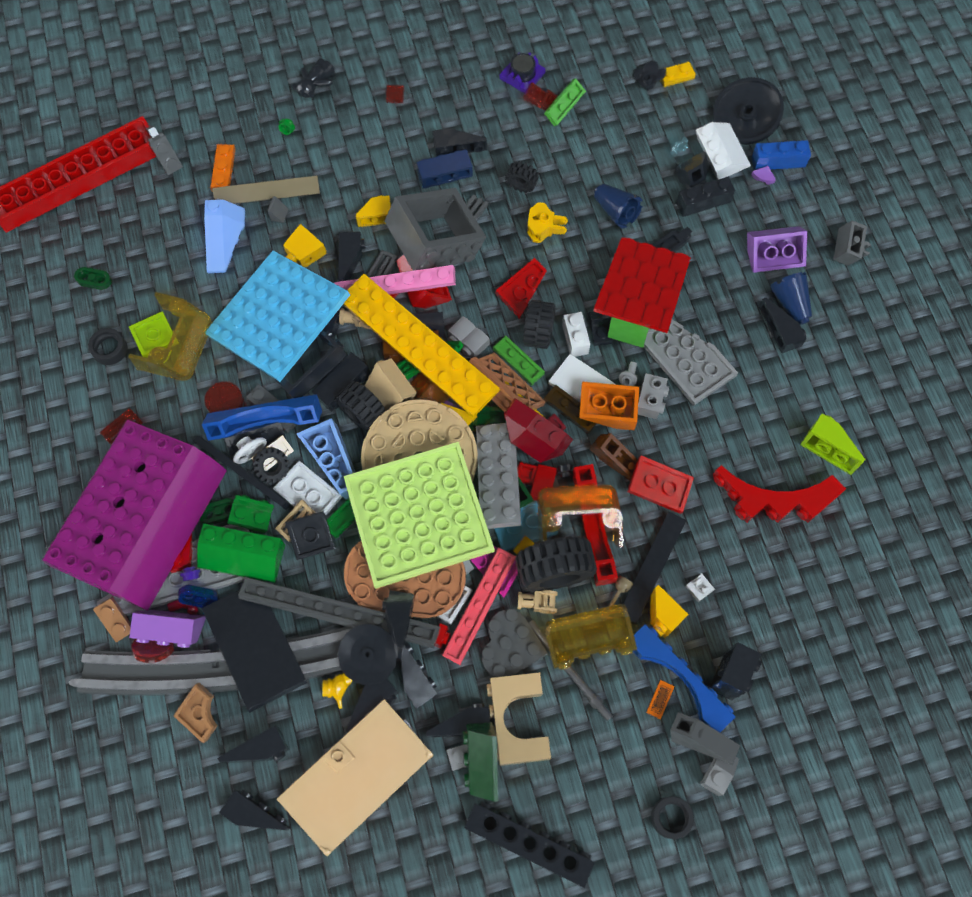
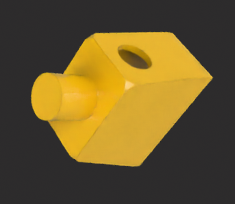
[283,224,327,268]

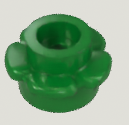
[278,119,295,135]

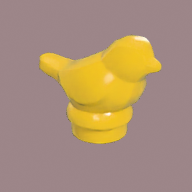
[322,673,353,709]

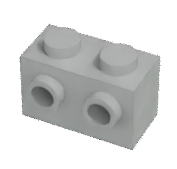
[638,373,670,419]

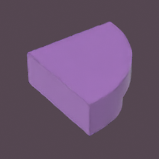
[751,166,776,184]

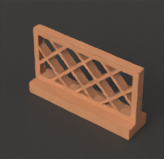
[469,352,546,412]

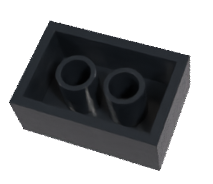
[710,642,762,701]

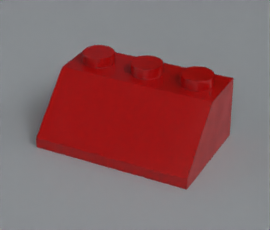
[396,254,452,309]

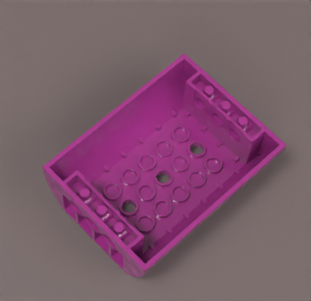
[41,420,227,611]

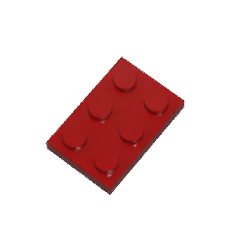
[627,455,694,514]

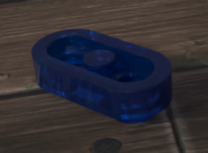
[178,585,218,608]

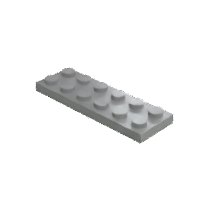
[476,423,521,529]

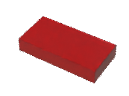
[530,464,557,503]

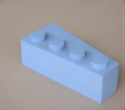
[297,418,356,500]

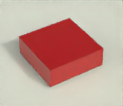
[518,462,538,486]

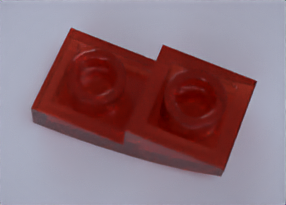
[522,82,558,111]

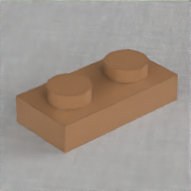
[93,597,131,642]

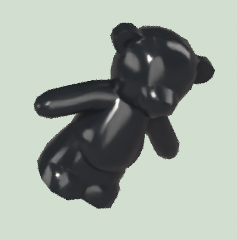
[292,58,335,98]

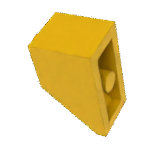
[356,195,391,227]

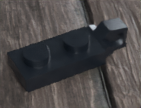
[652,227,692,252]

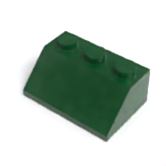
[463,723,498,801]

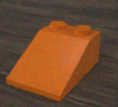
[579,382,639,430]

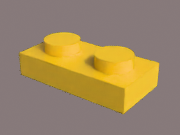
[660,61,696,87]

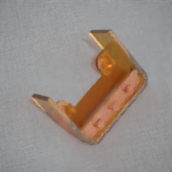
[537,484,623,548]

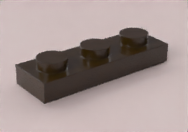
[544,385,597,434]

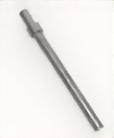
[529,620,613,721]

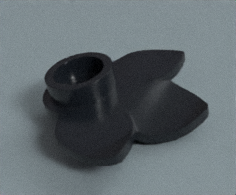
[634,60,667,90]

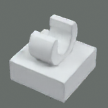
[685,574,715,602]

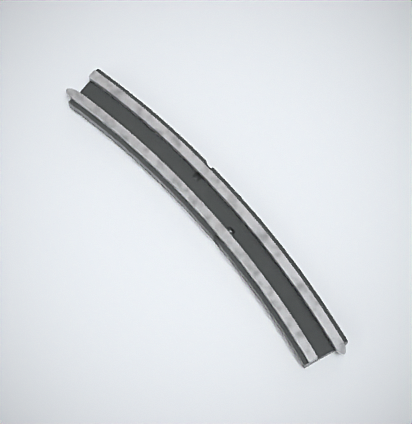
[69,626,353,696]

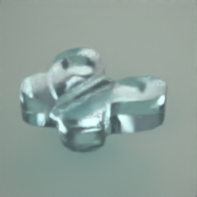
[670,136,689,157]

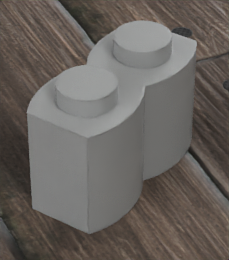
[448,316,490,358]

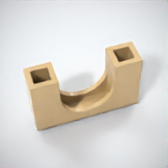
[487,672,551,766]

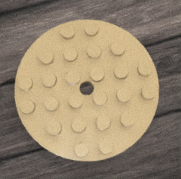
[361,399,478,482]

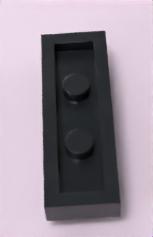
[224,422,286,455]

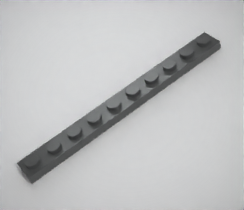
[238,578,440,648]

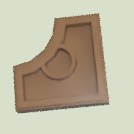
[173,683,218,743]

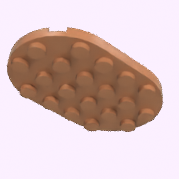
[344,541,466,618]

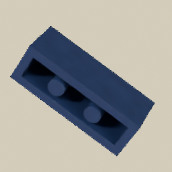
[417,149,473,189]

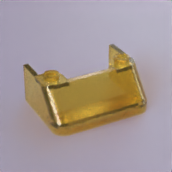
[128,292,212,381]

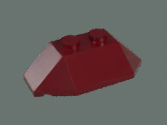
[504,398,573,463]

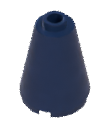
[594,184,643,228]
[770,272,812,325]

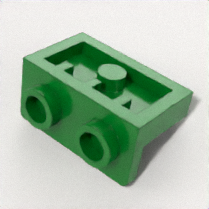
[227,495,274,533]

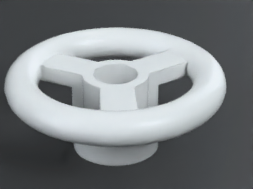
[233,436,267,464]

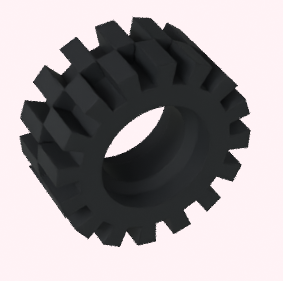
[505,161,539,193]
[252,447,289,483]

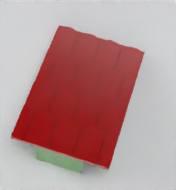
[593,238,691,348]

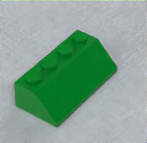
[197,524,285,583]

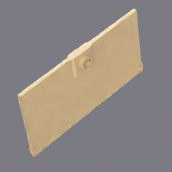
[277,700,434,856]

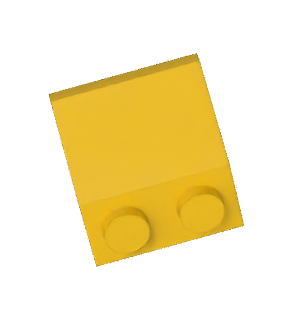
[650,585,689,639]

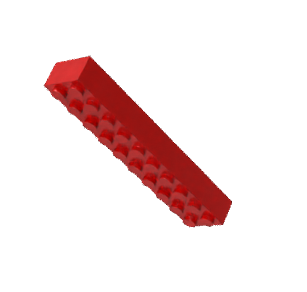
[0,116,156,233]

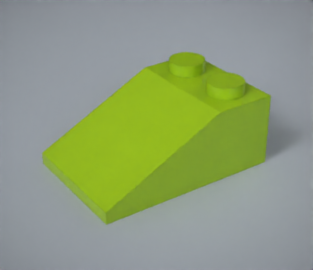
[800,414,865,475]

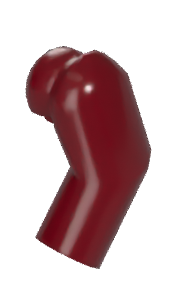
[167,597,199,615]

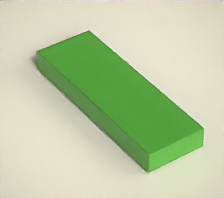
[544,78,586,126]
[493,336,545,386]

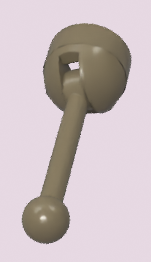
[600,576,633,622]

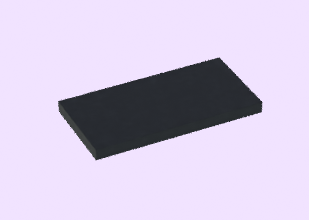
[202,590,308,713]

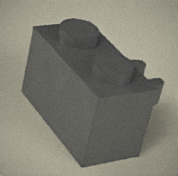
[833,220,871,266]

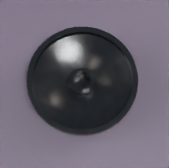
[713,77,784,145]

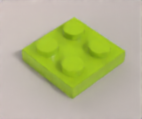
[129,311,179,359]

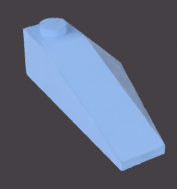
[204,199,245,273]

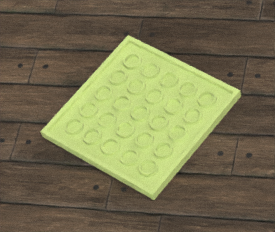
[344,442,495,589]

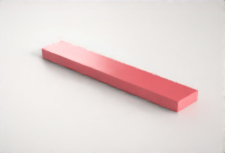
[442,547,516,665]

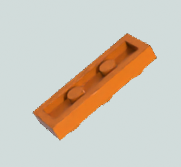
[210,144,235,192]

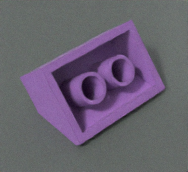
[747,226,807,272]
[129,609,206,648]

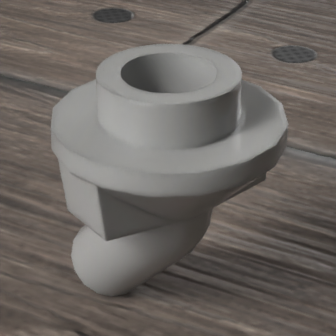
[619,362,638,386]

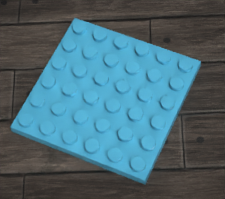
[204,251,350,382]

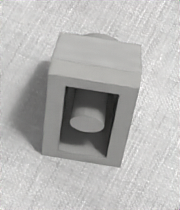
[700,757,739,796]

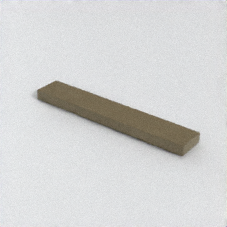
[212,176,320,204]

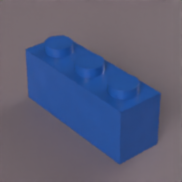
[752,140,811,170]

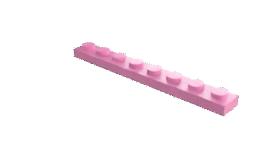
[334,265,456,295]

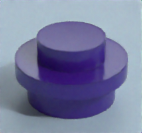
[180,566,201,581]

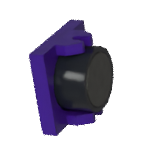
[499,52,546,95]

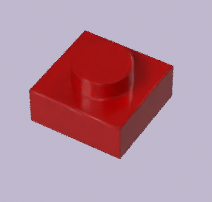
[435,623,450,649]

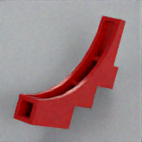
[712,465,846,523]

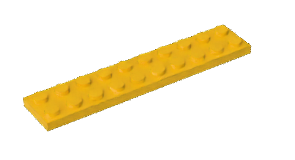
[343,274,500,418]

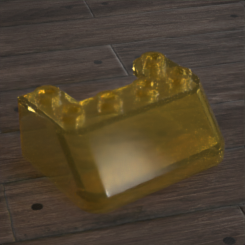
[546,604,637,669]

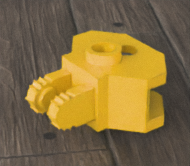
[527,202,568,243]

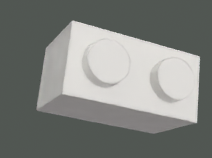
[562,312,590,357]

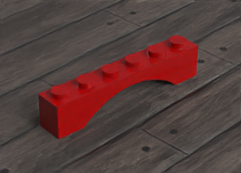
[572,464,618,586]

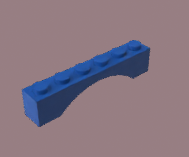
[202,394,322,441]
[625,624,735,733]

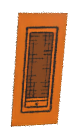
[646,680,675,720]

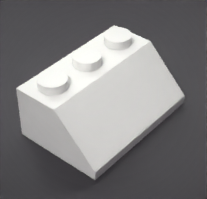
[696,122,751,180]

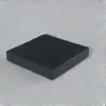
[285,511,335,560]

